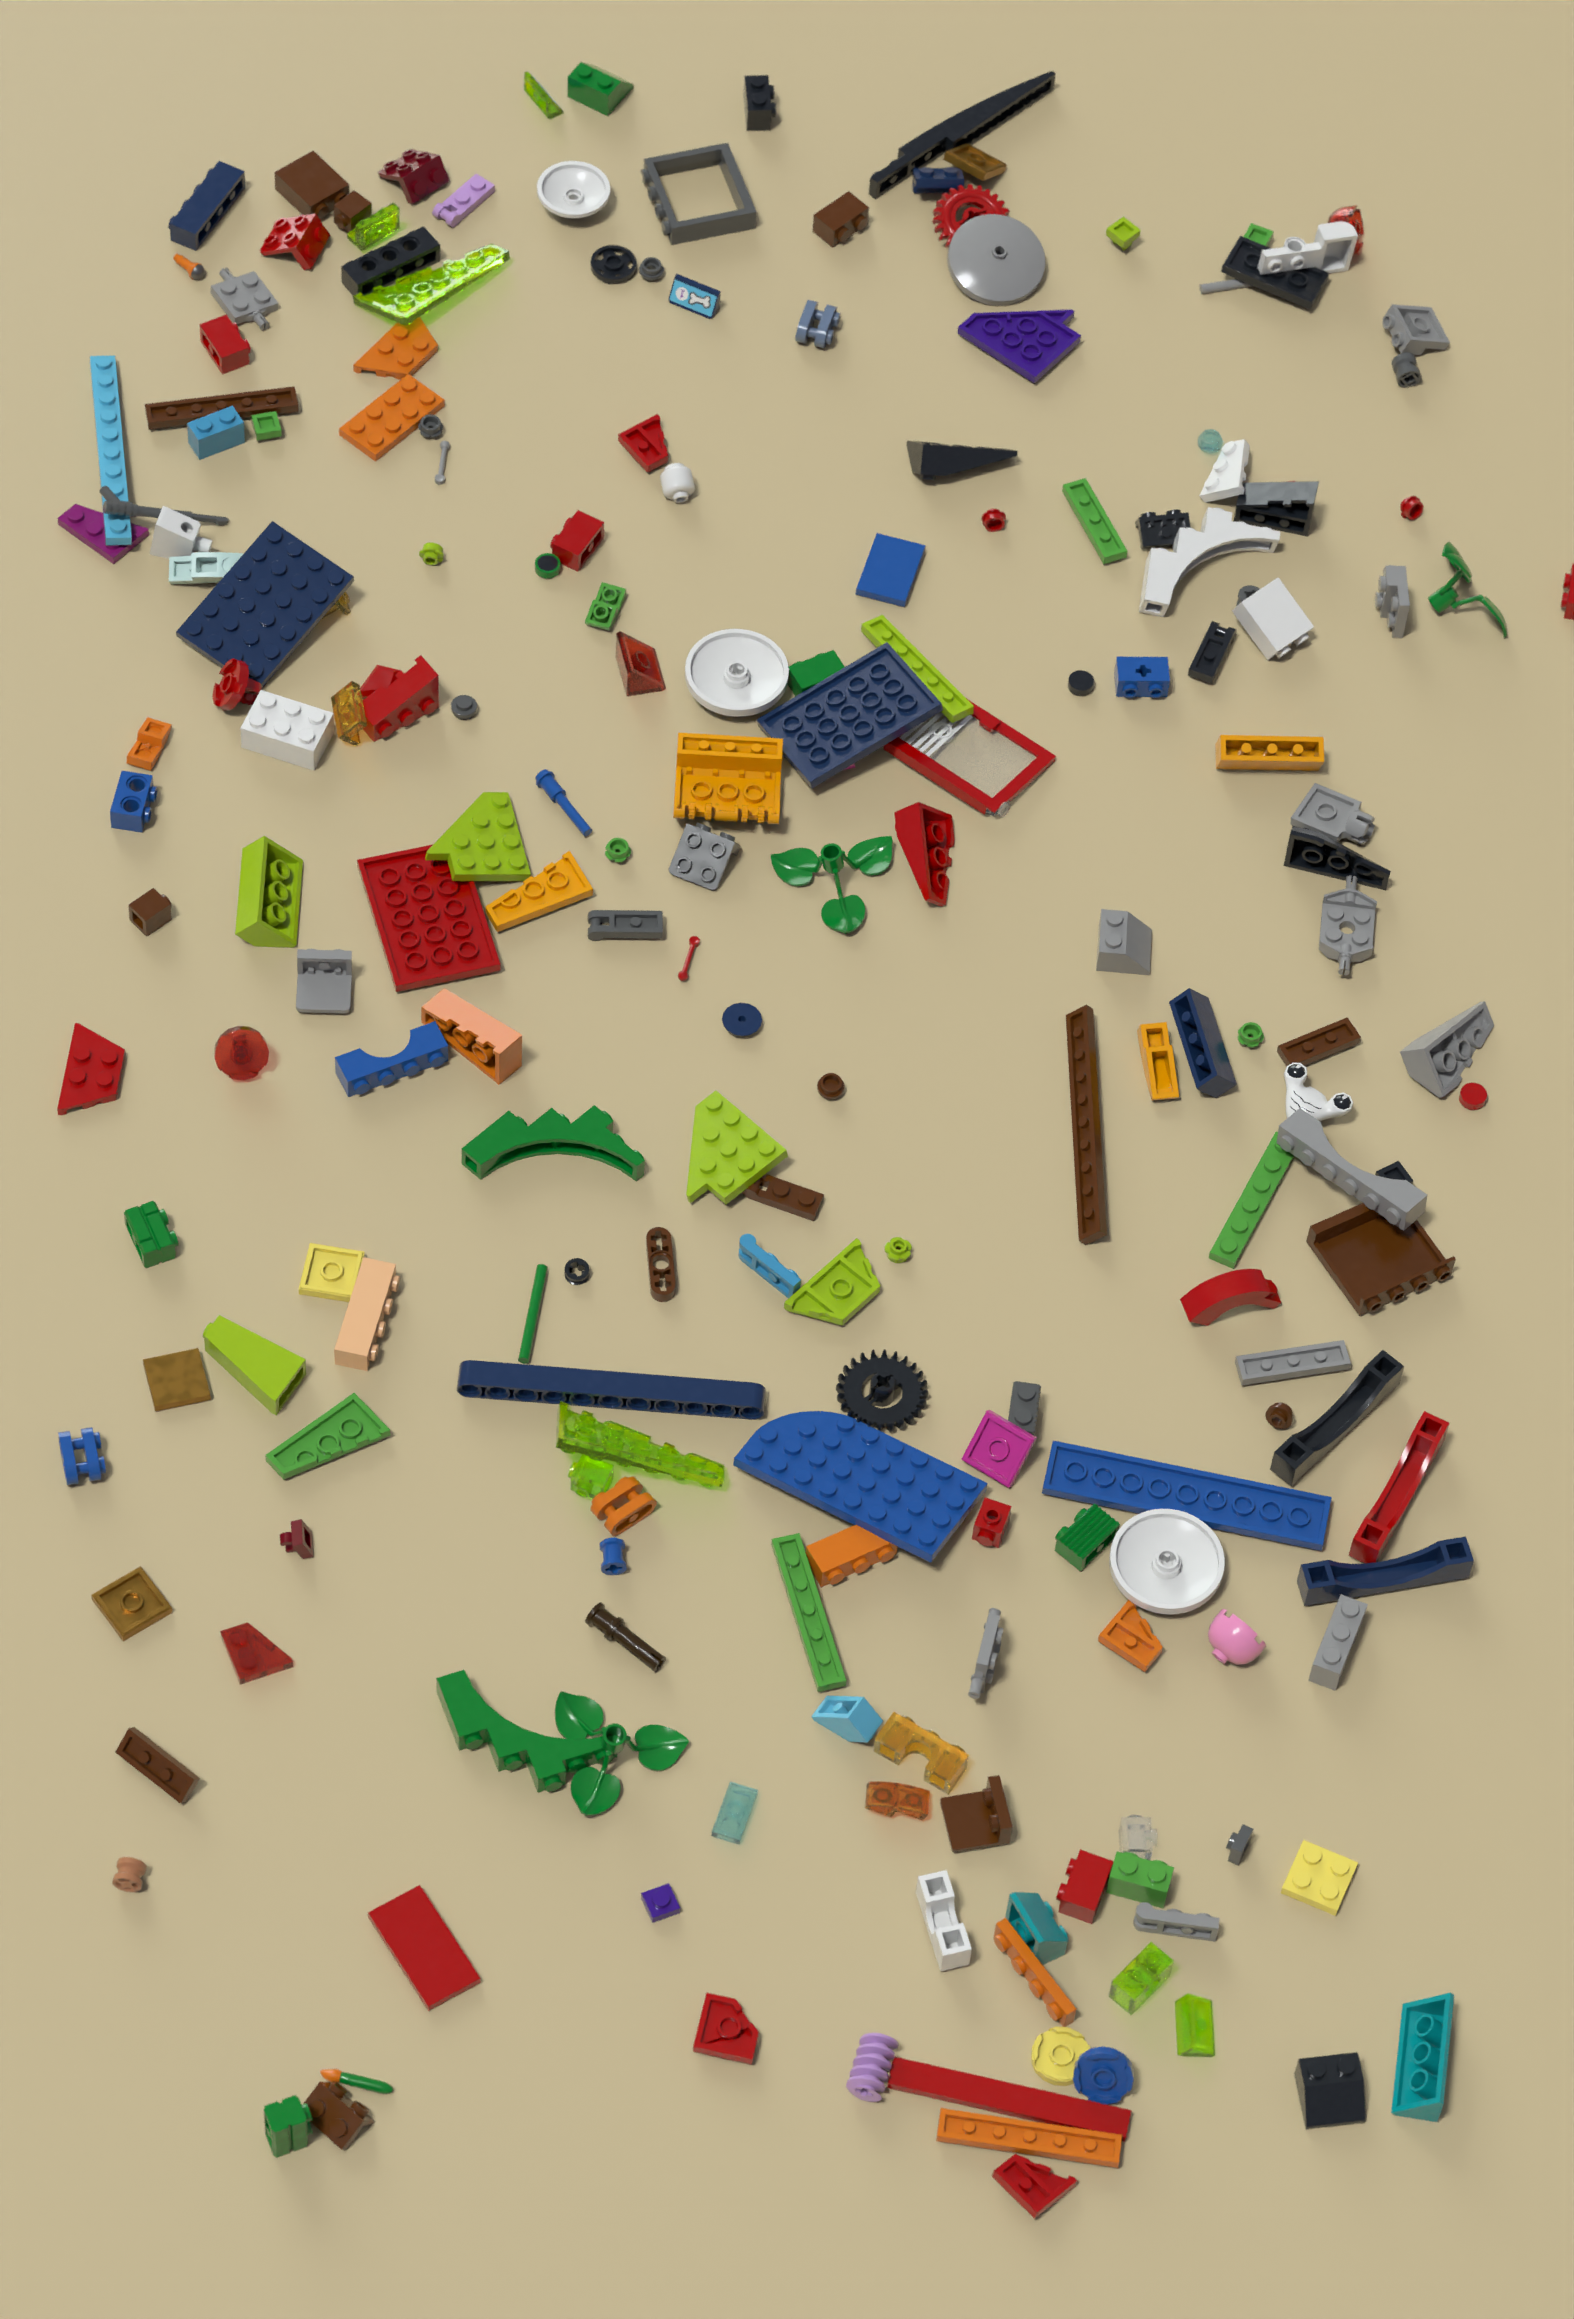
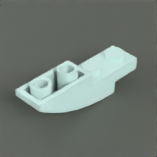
[169,552,244,585]

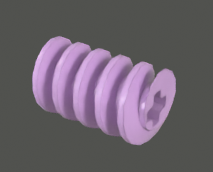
[846,2033,898,2102]

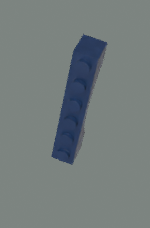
[1297,1536,1474,1606]

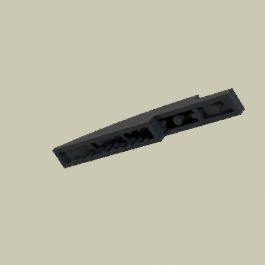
[869,71,1056,200]

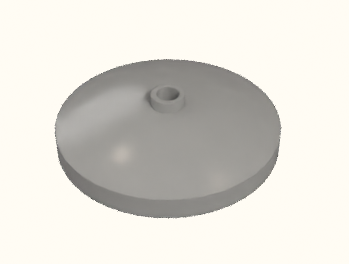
[947,214,1045,306]

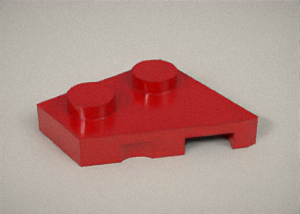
[992,2154,1077,2219]

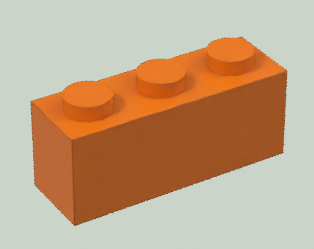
[806,1525,898,1587]

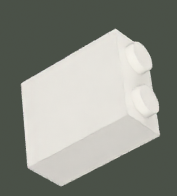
[1232,577,1314,660]

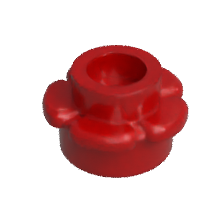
[1400,496,1424,520]
[981,508,1006,532]

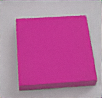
[961,1410,1037,1488]

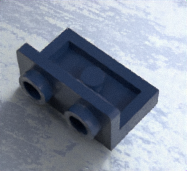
[912,167,964,193]

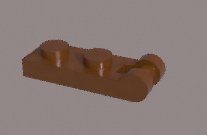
[742,1173,824,1221]

